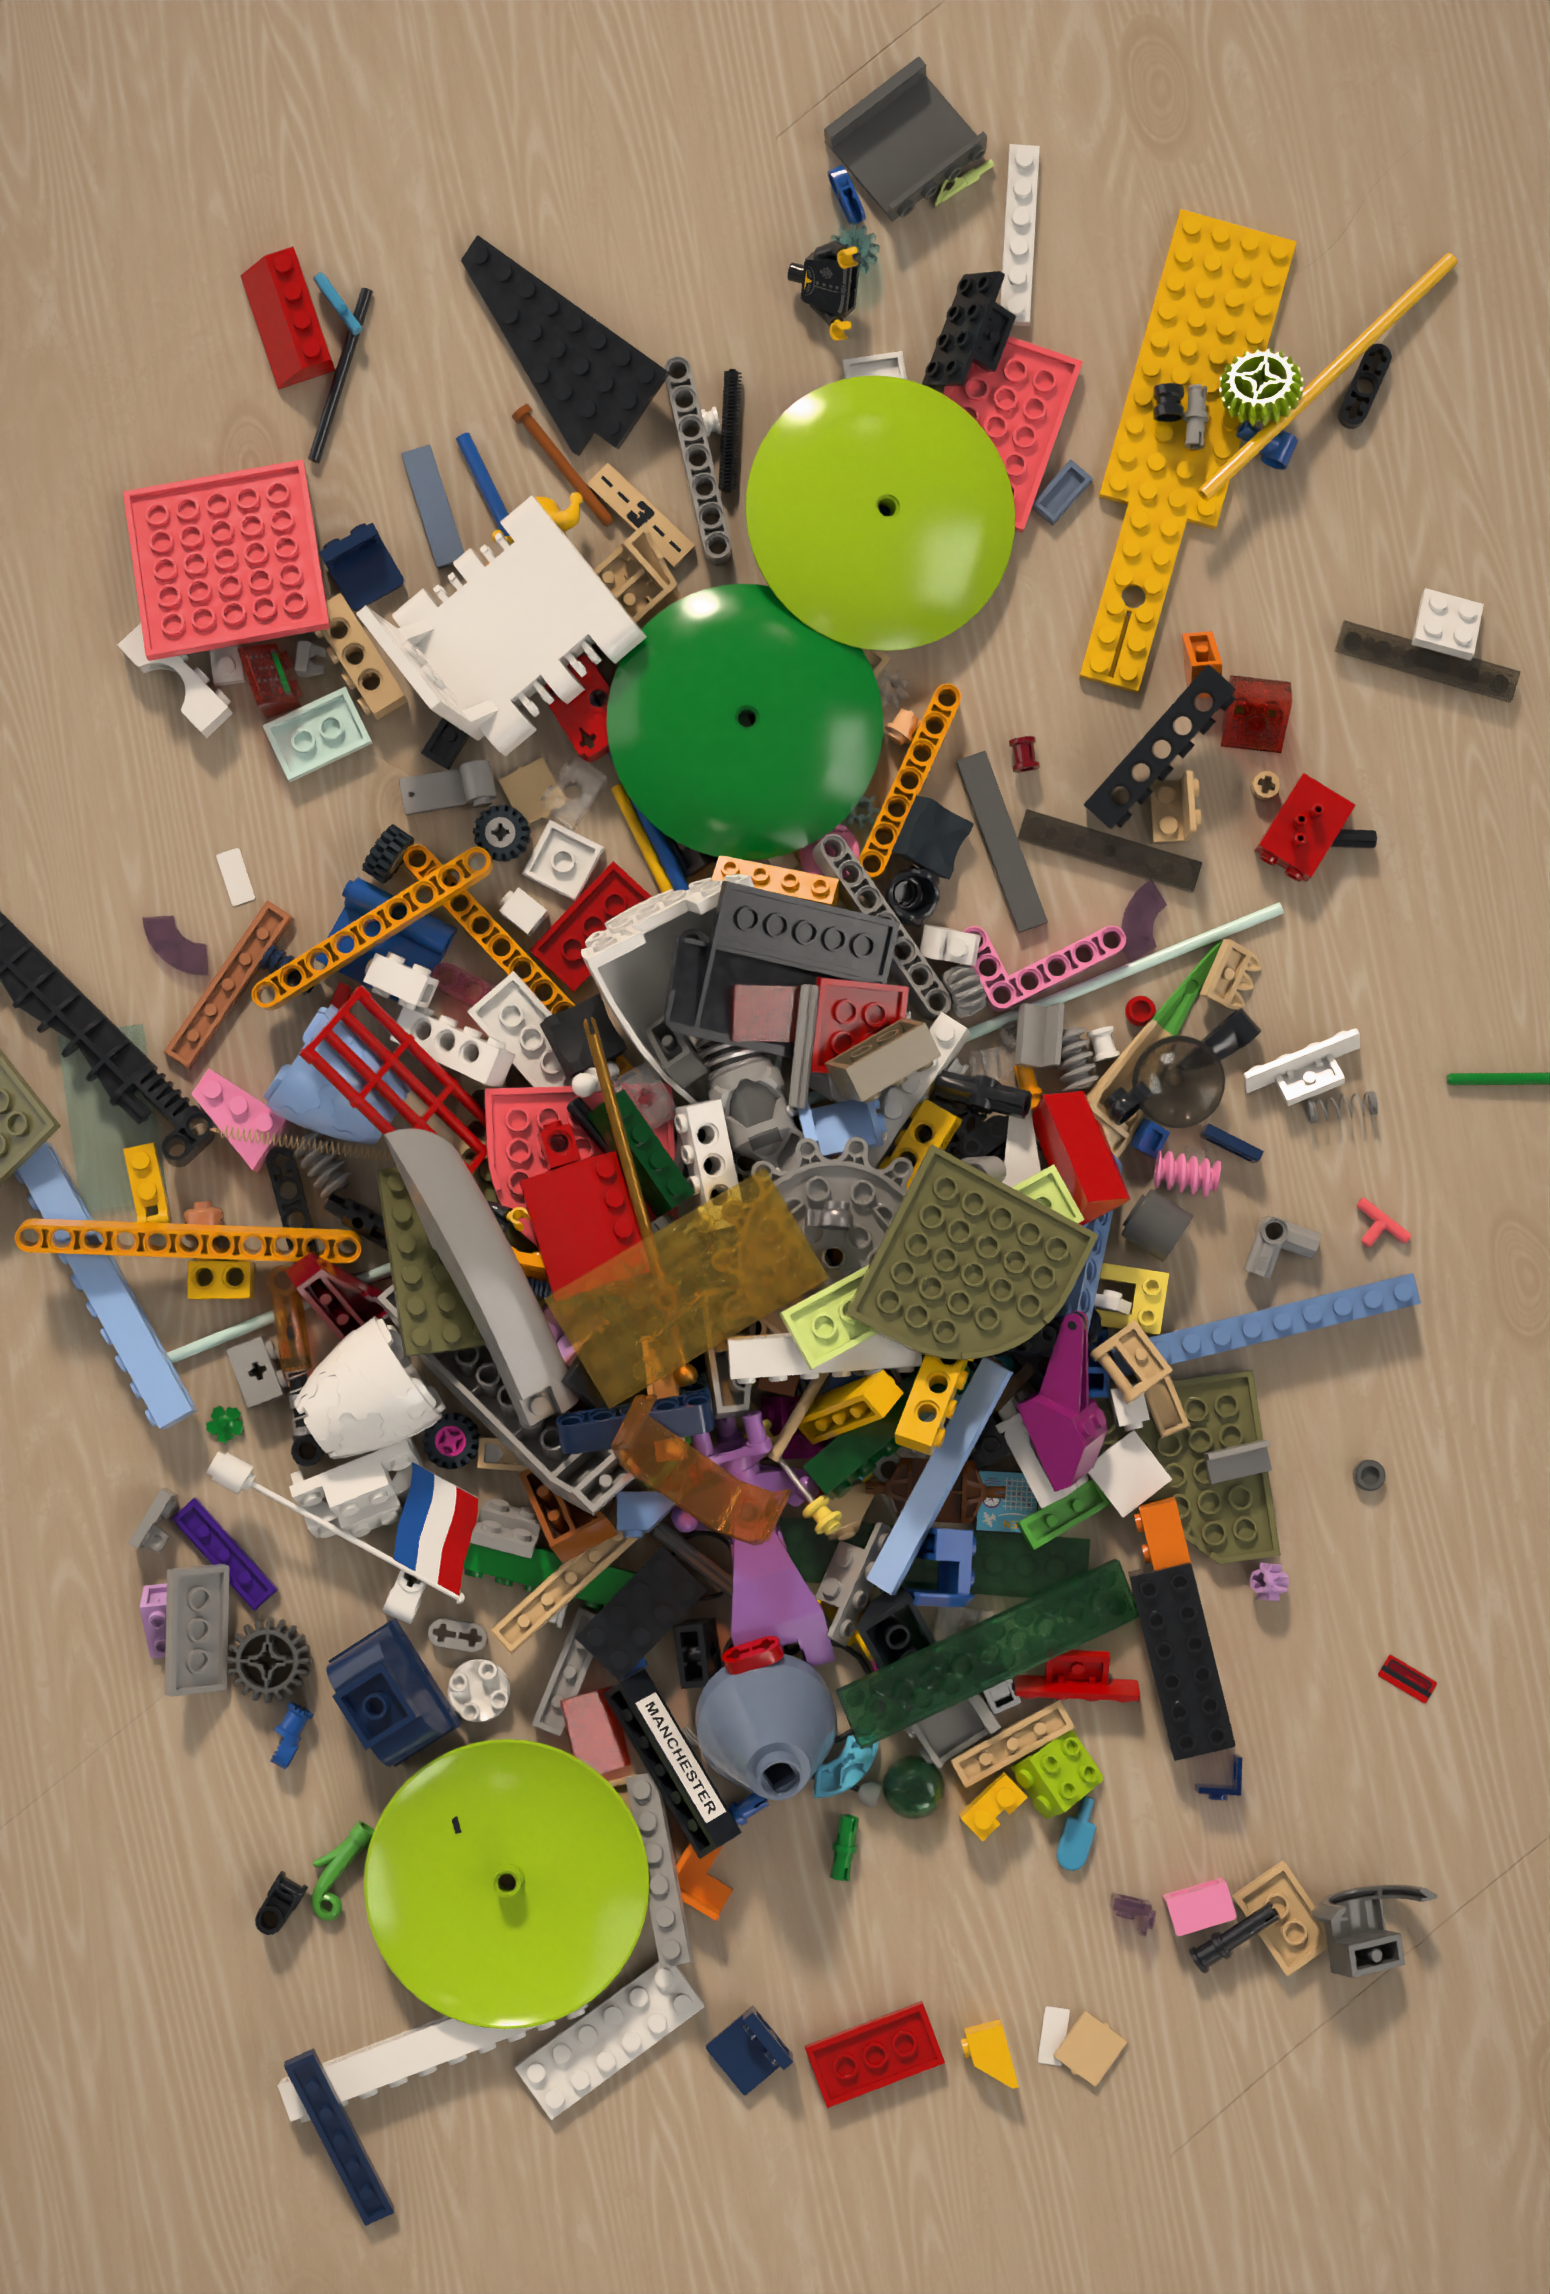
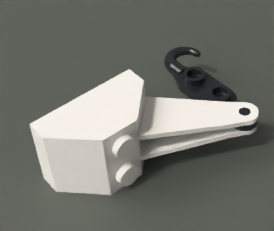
[952,1108,1041,1187]

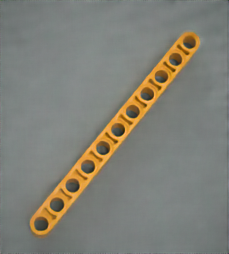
[403,844,643,1085]
[14,1218,362,1264]

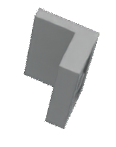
[1015,1003,1064,1070]
[1203,1439,1272,1484]

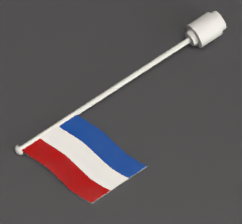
[206,1451,479,1604]

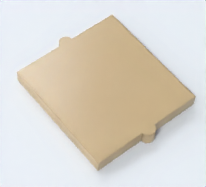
[498,757,568,825]
[1053,2010,1127,2087]

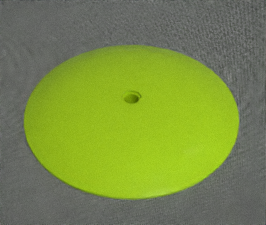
[745,375,1015,651]
[364,1739,650,2029]

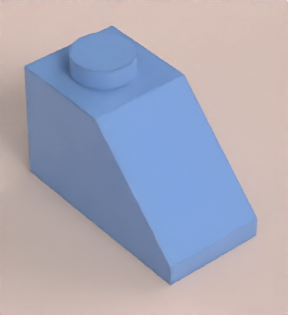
[617,1492,680,1538]

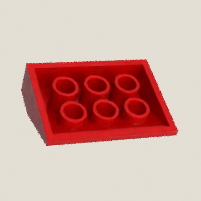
[519,1151,651,1302]

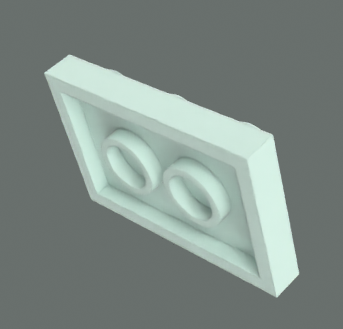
[262,687,373,782]

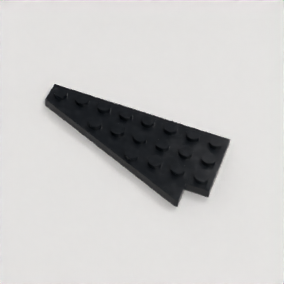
[461,235,670,456]

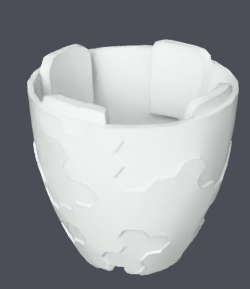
[294,1316,445,1459]

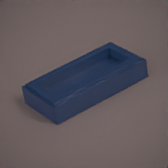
[1200,1123,1264,1163]

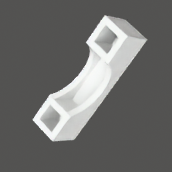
[118,623,233,738]

